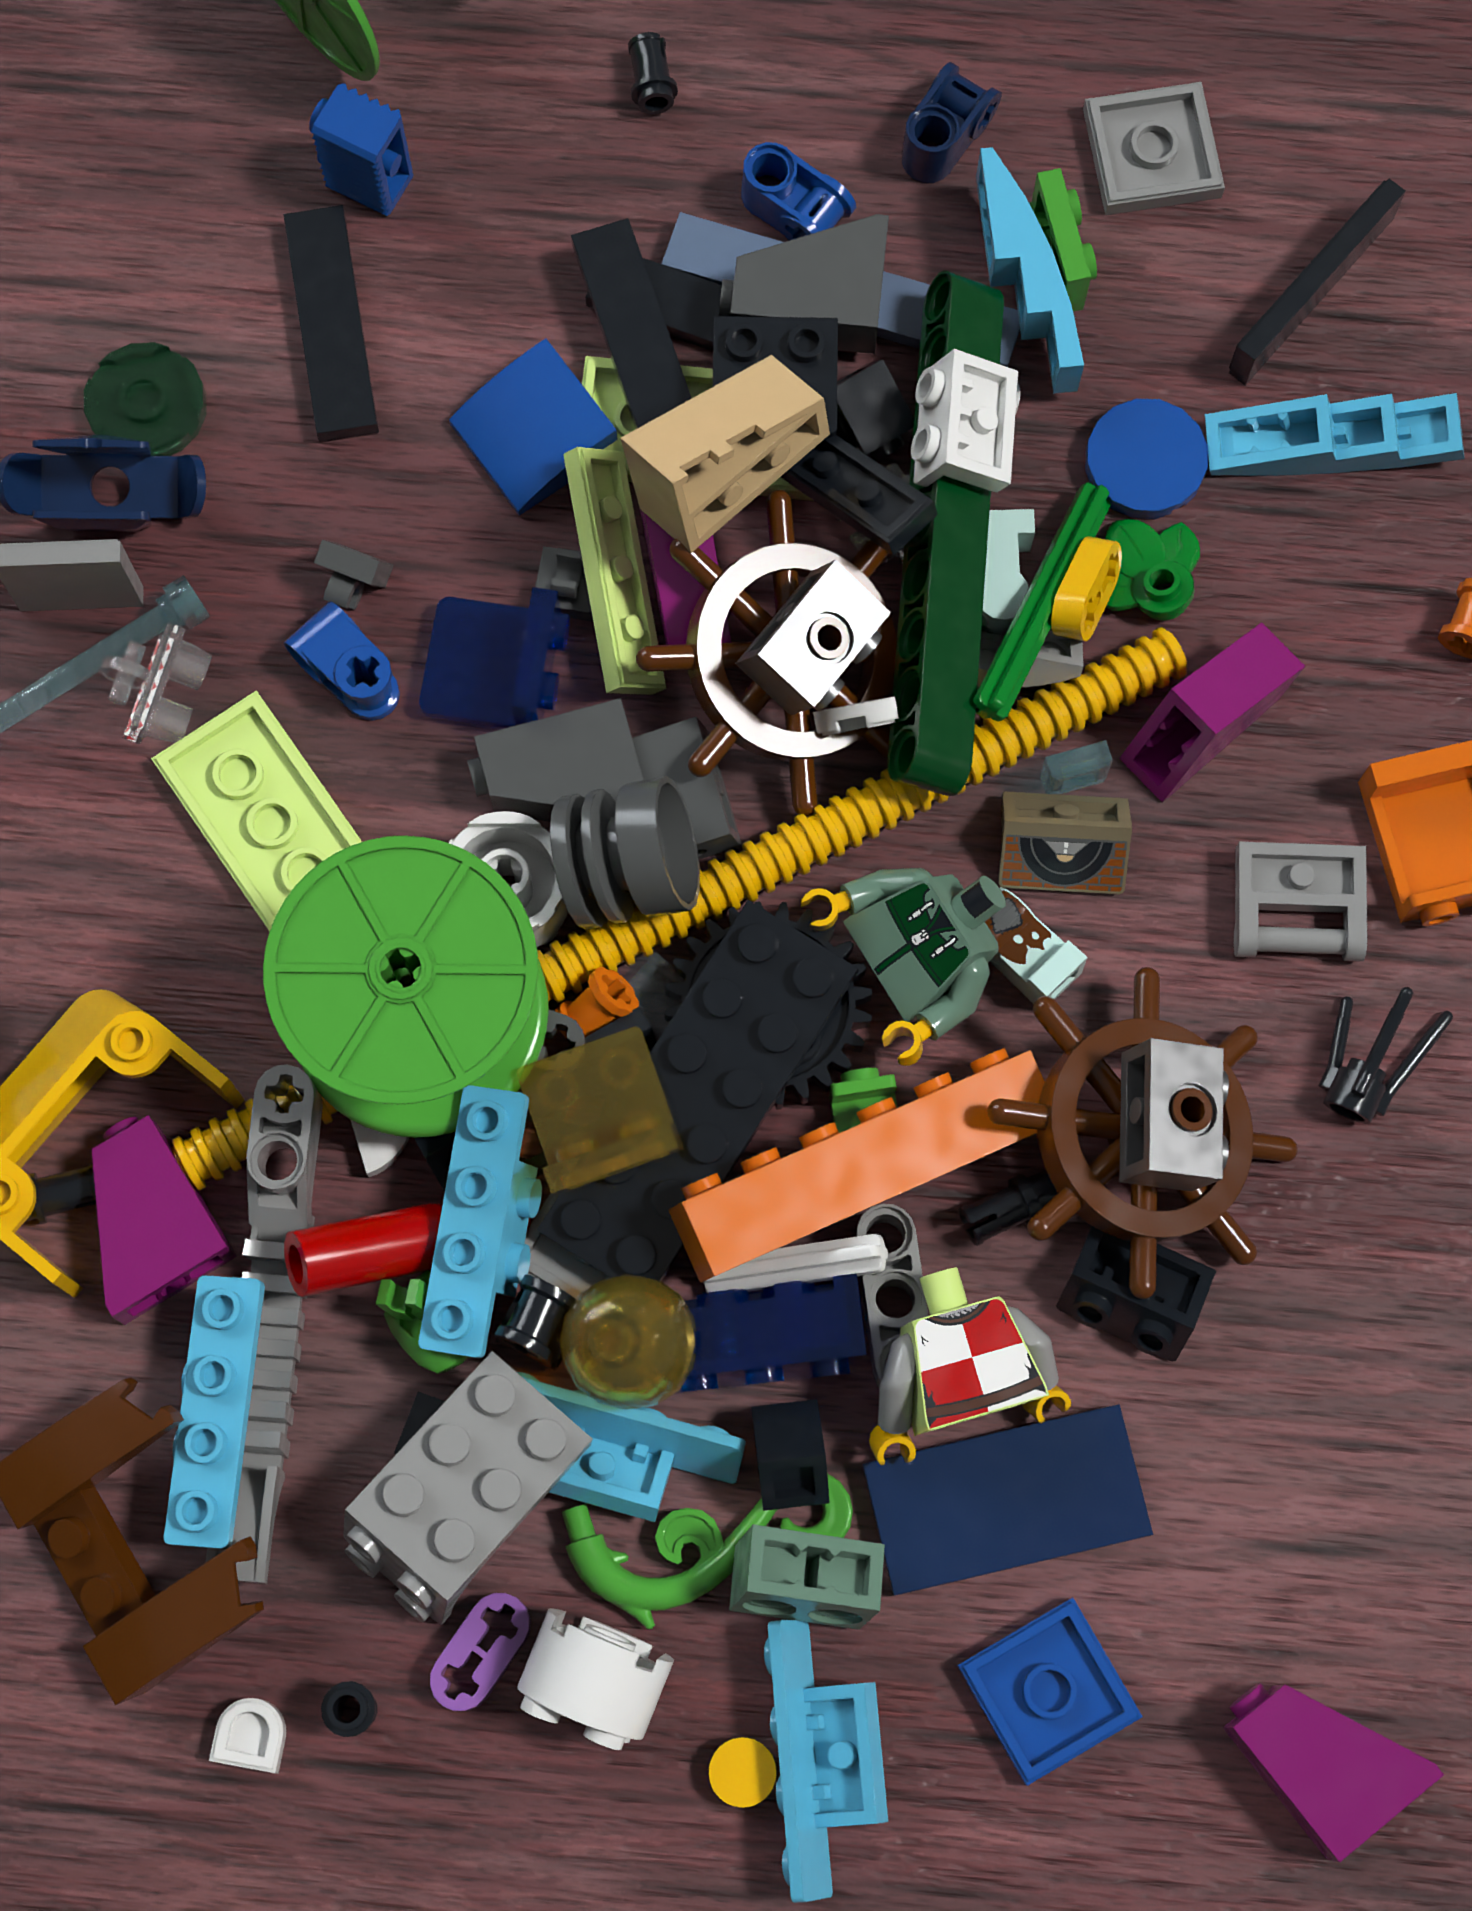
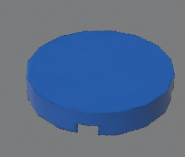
[1085,398,1208,519]

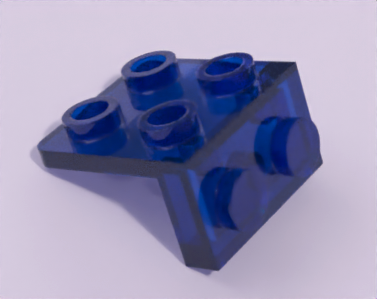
[419,587,570,728]

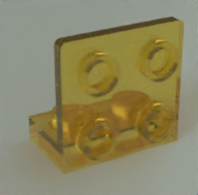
[517,1026,684,1194]

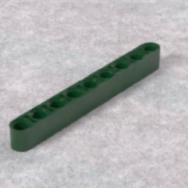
[887,270,1004,797]

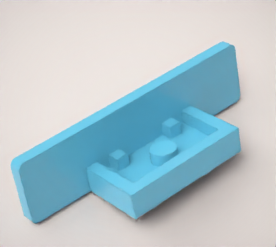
[418,1085,542,1358]
[164,1276,265,1550]
[517,1372,746,1522]
[764,1620,888,1903]

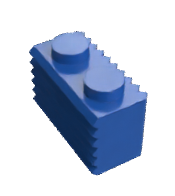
[309,83,414,216]

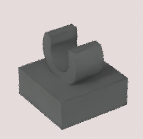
[314,539,394,610]
[532,546,593,622]

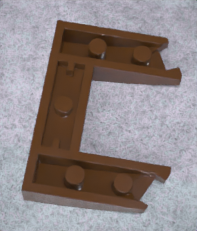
[0,1377,264,1705]

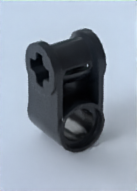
[494,1274,581,1370]

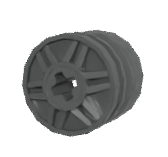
[550,776,700,930]

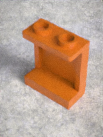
[1358,740,1472,926]

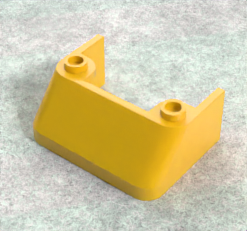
[0,989,245,1298]

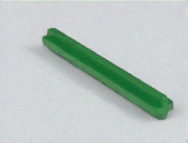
[974,482,1111,722]

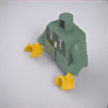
[801,868,1006,1066]

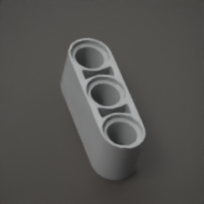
[855,1204,928,1388]

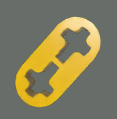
[1051,536,1122,642]

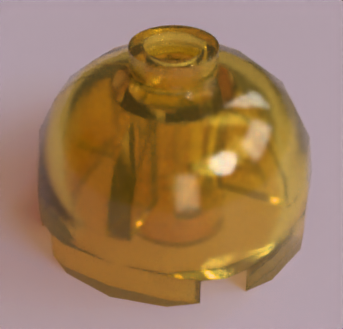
[559,1274,697,1410]

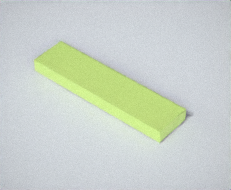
[563,447,666,695]

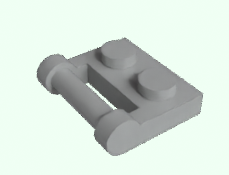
[1233,841,1367,962]

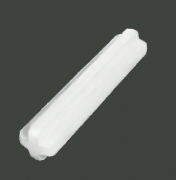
[703,1234,888,1297]

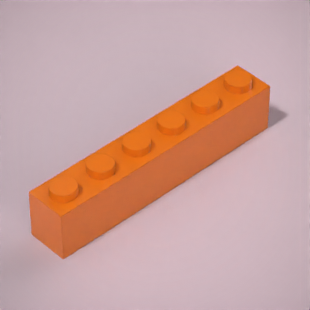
[668,1048,1045,1283]

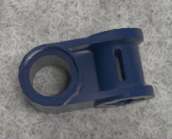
[902,62,1002,183]

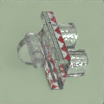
[99,622,212,745]

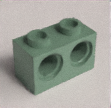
[729,1524,885,1630]

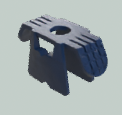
[0,434,206,532]

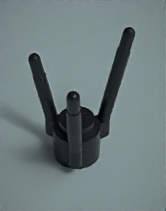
[1318,987,1453,1124]

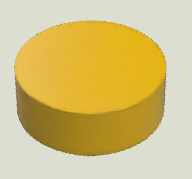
[709,1737,776,1808]

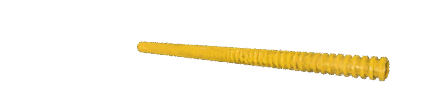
[171,627,1187,1191]

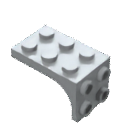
[343,1351,593,1625]

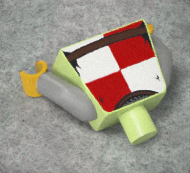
[869,1267,1071,1465]

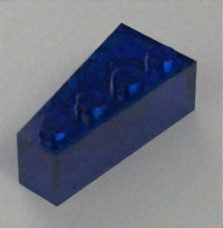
[590,1273,867,1401]

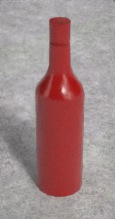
[284,1203,531,1297]

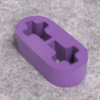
[430,1593,531,1711]

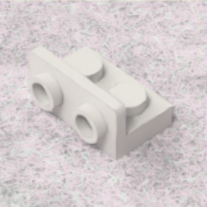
[911,349,1018,493]

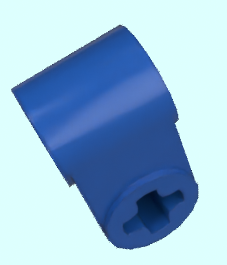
[741,142,857,241]
[284,601,400,721]

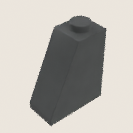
[719,214,889,354]
[467,698,644,822]

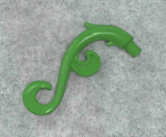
[561,1473,853,1629]

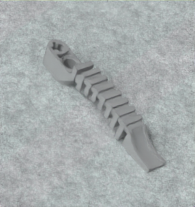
[206,1064,323,1584]

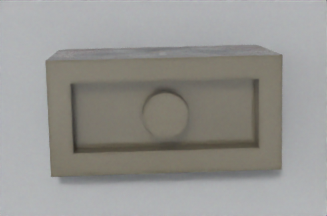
[998,791,1132,894]

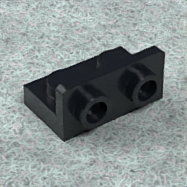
[1056,1226,1217,1362]

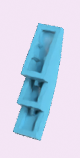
[976,147,1084,394]
[1205,393,1465,476]

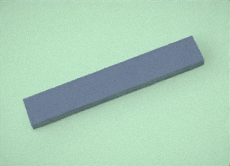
[662,212,1020,367]

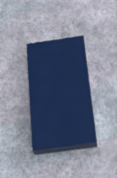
[862,1404,1153,1596]

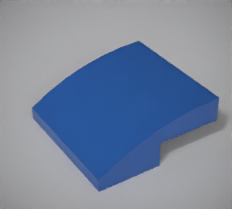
[449,338,618,516]

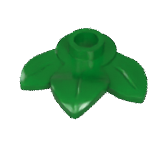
[1105,519,1200,621]

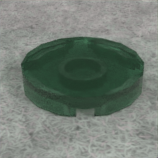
[84,342,207,456]

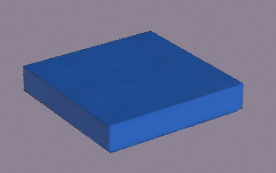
[956,1597,1143,1786]

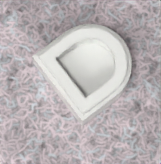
[209,1698,286,1773]

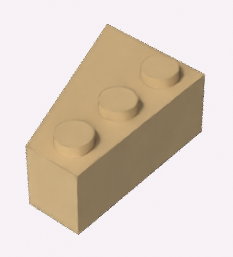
[621,355,830,553]

